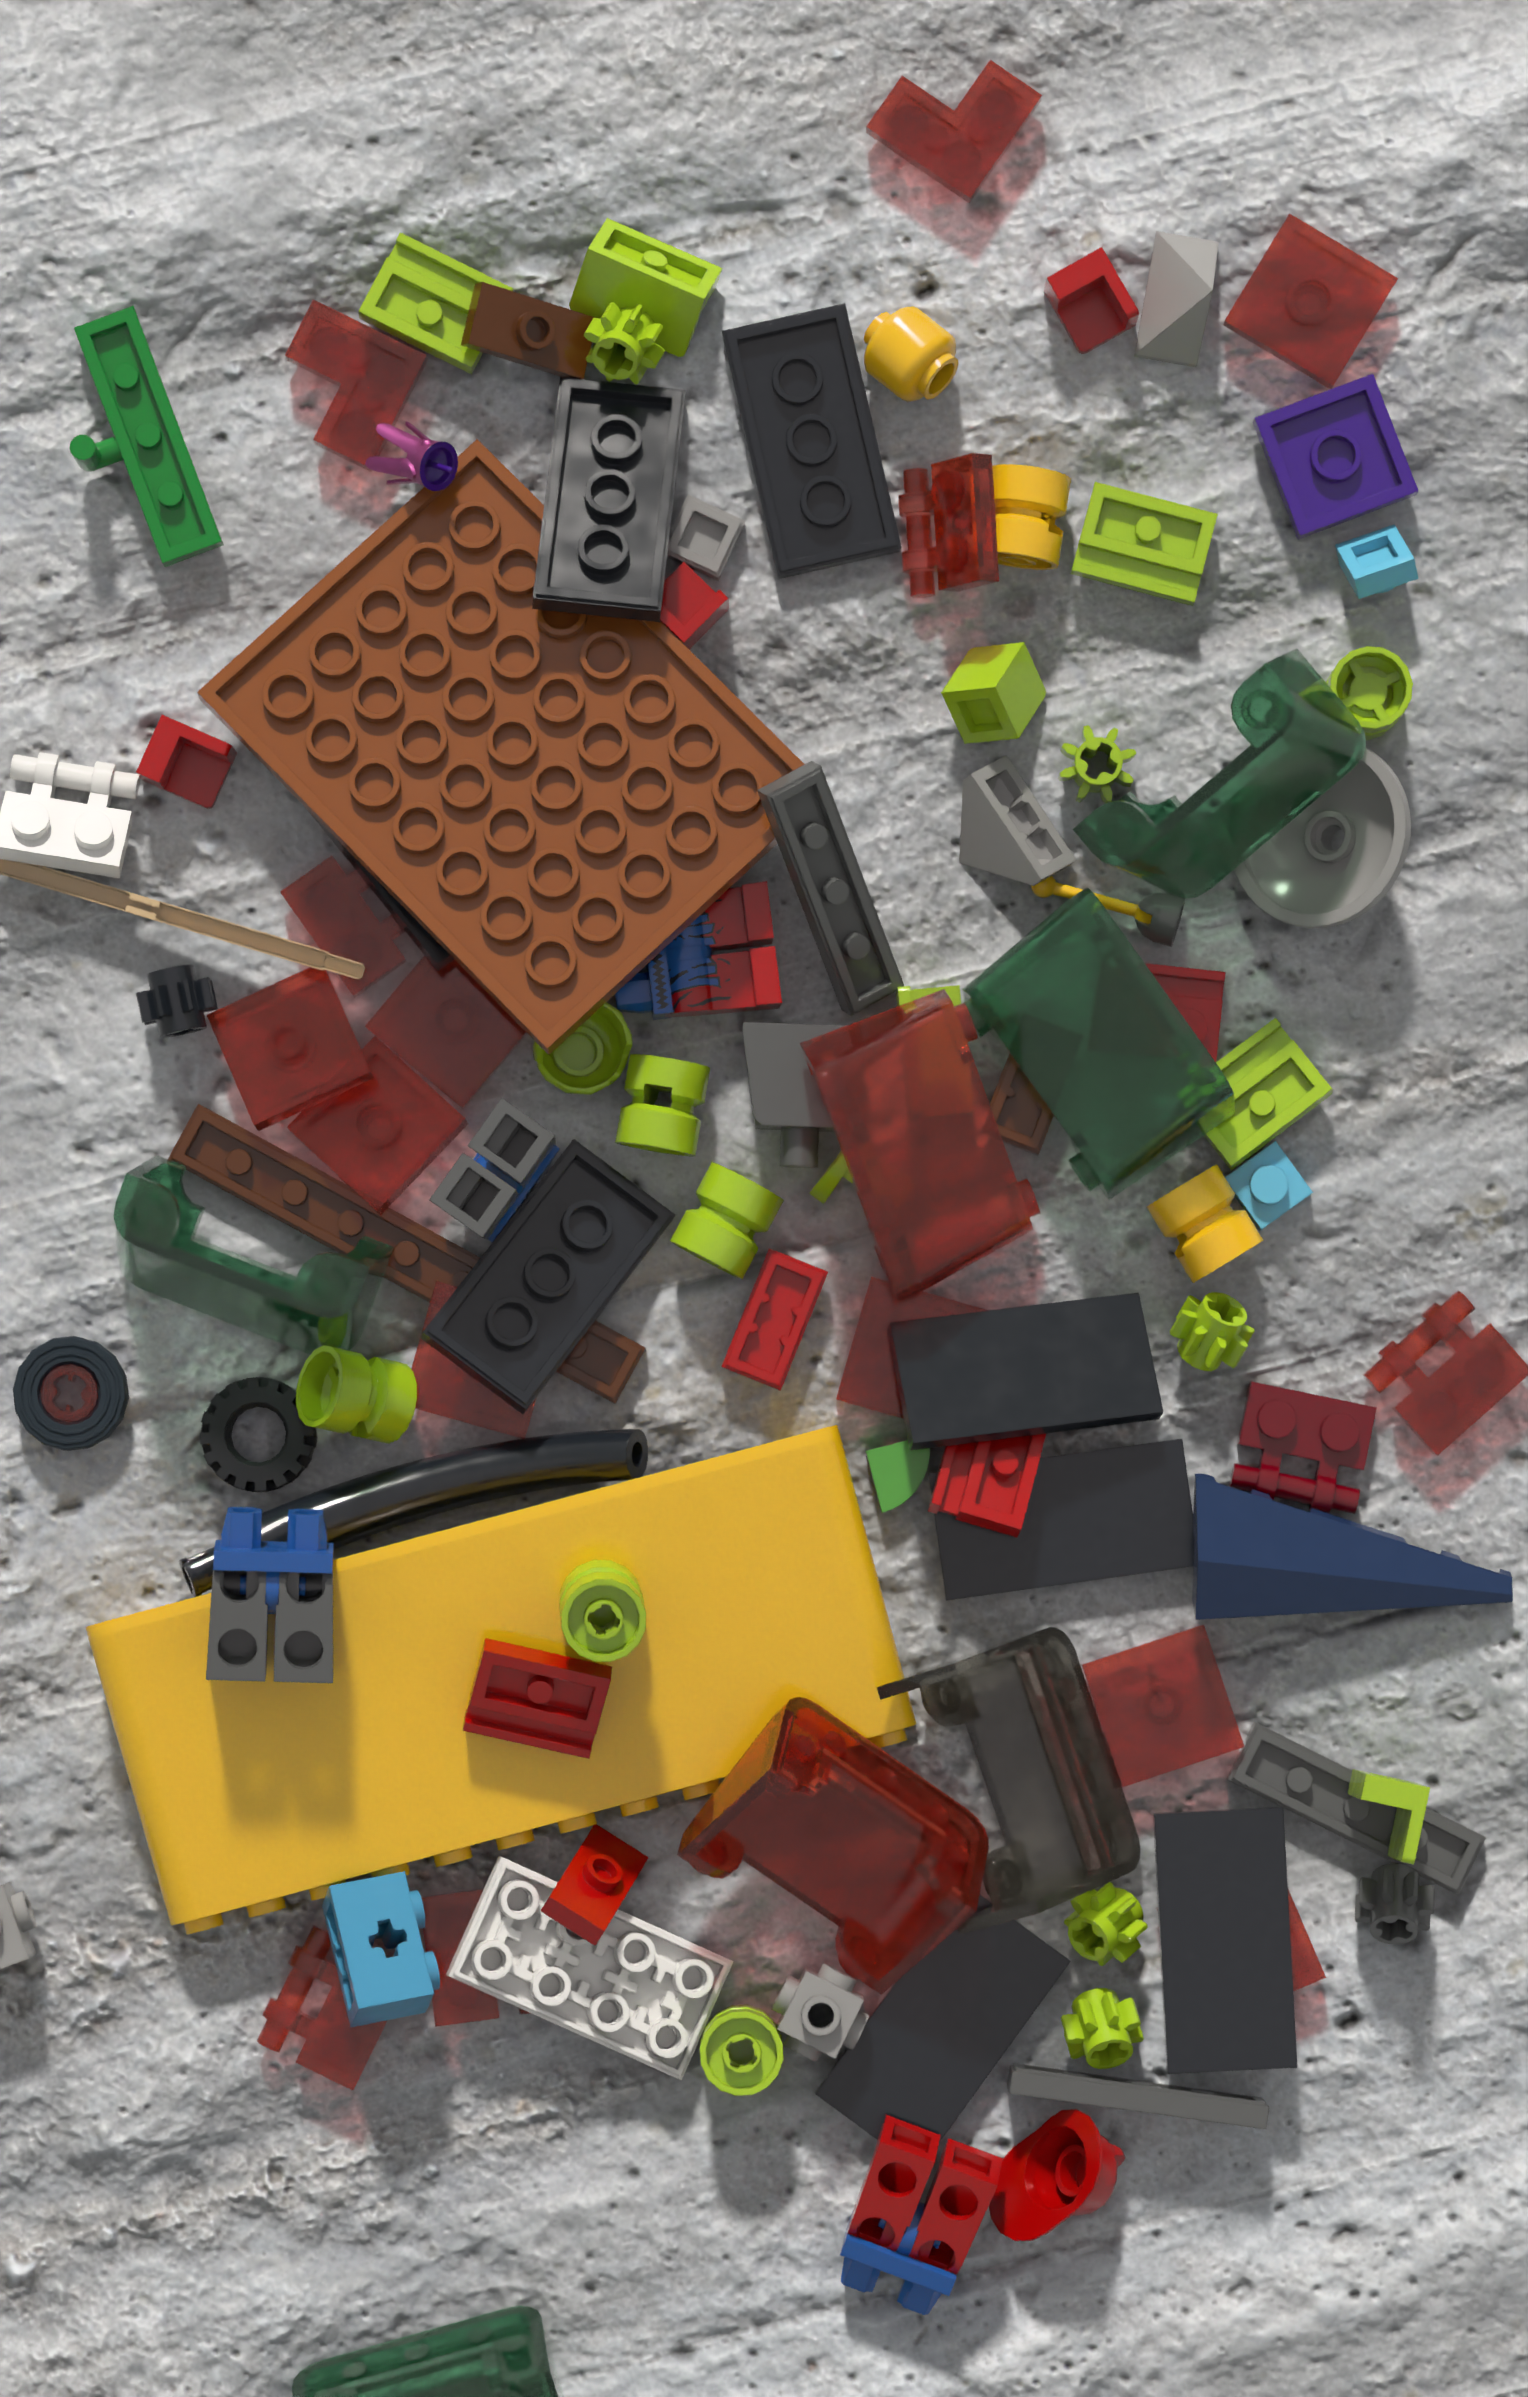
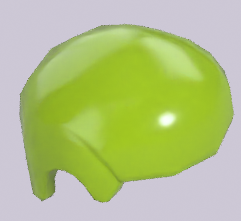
[533,1002,633,1095]

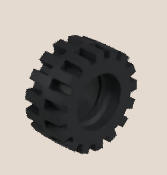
[199,1377,317,1492]

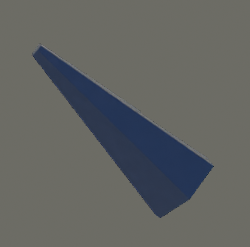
[1192,1474,1513,1620]

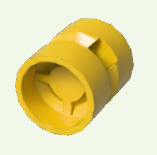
[977,464,1071,570]
[1146,1164,1264,1283]

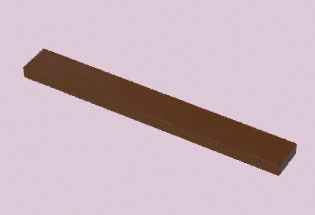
[167,1104,646,1404]

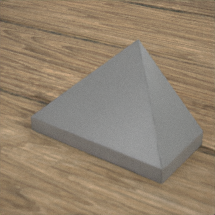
[1134,231,1219,367]
[959,755,1077,886]

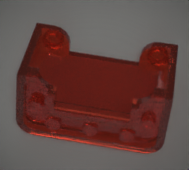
[800,989,1040,1300]
[677,1697,989,1995]

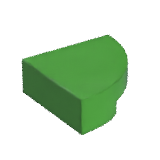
[866,1440,930,1513]

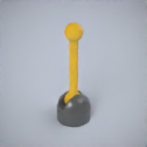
[1031,876,1185,947]

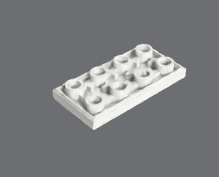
[446,1856,734,2080]

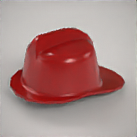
[989,2109,1126,2241]

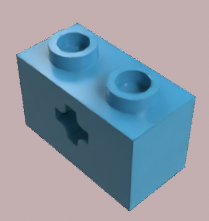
[322,1871,440,2028]

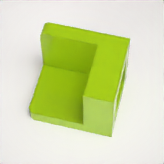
[941,642,1046,744]

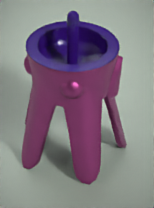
[365,421,458,491]

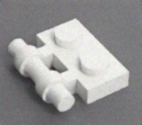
[0,752,140,879]

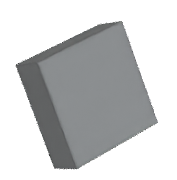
[667,495,745,581]

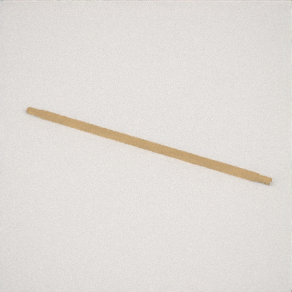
[0,859,365,980]

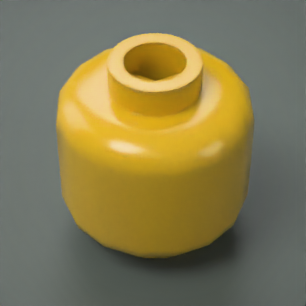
[864,306,959,402]

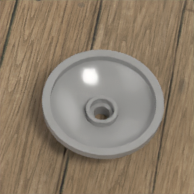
[1230,737,1411,929]

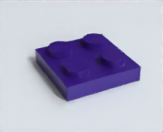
[1252,374,1418,540]

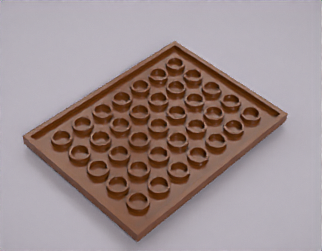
[197,439,805,1055]

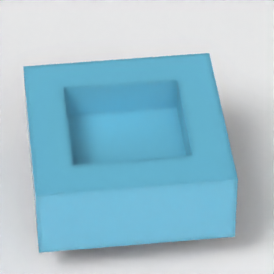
[1335,524,1419,599]
[1225,1141,1313,1231]

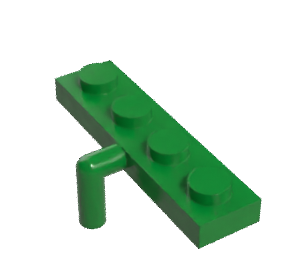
[70,306,224,567]

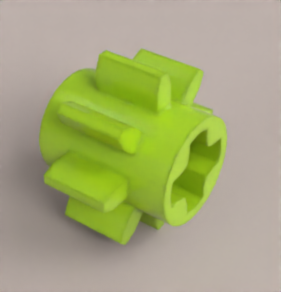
[584,302,665,384]
[1058,725,1136,805]
[1169,1292,1255,1371]
[1064,1882,1148,1966]
[1061,1988,1144,2069]

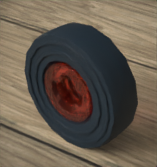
[13,1336,129,1451]

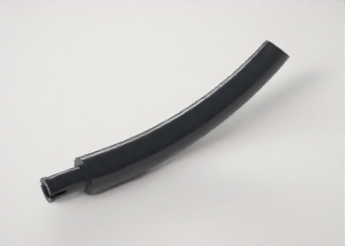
[179,1429,648,1597]

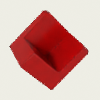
[1044,247,1139,354]
[660,562,729,650]
[136,714,237,809]

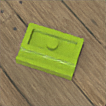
[358,232,513,375]
[1070,482,1218,606]
[1174,1017,1333,1171]

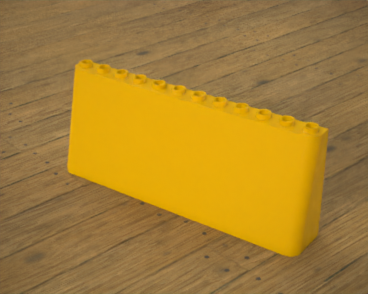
[85,1425,917,1935]

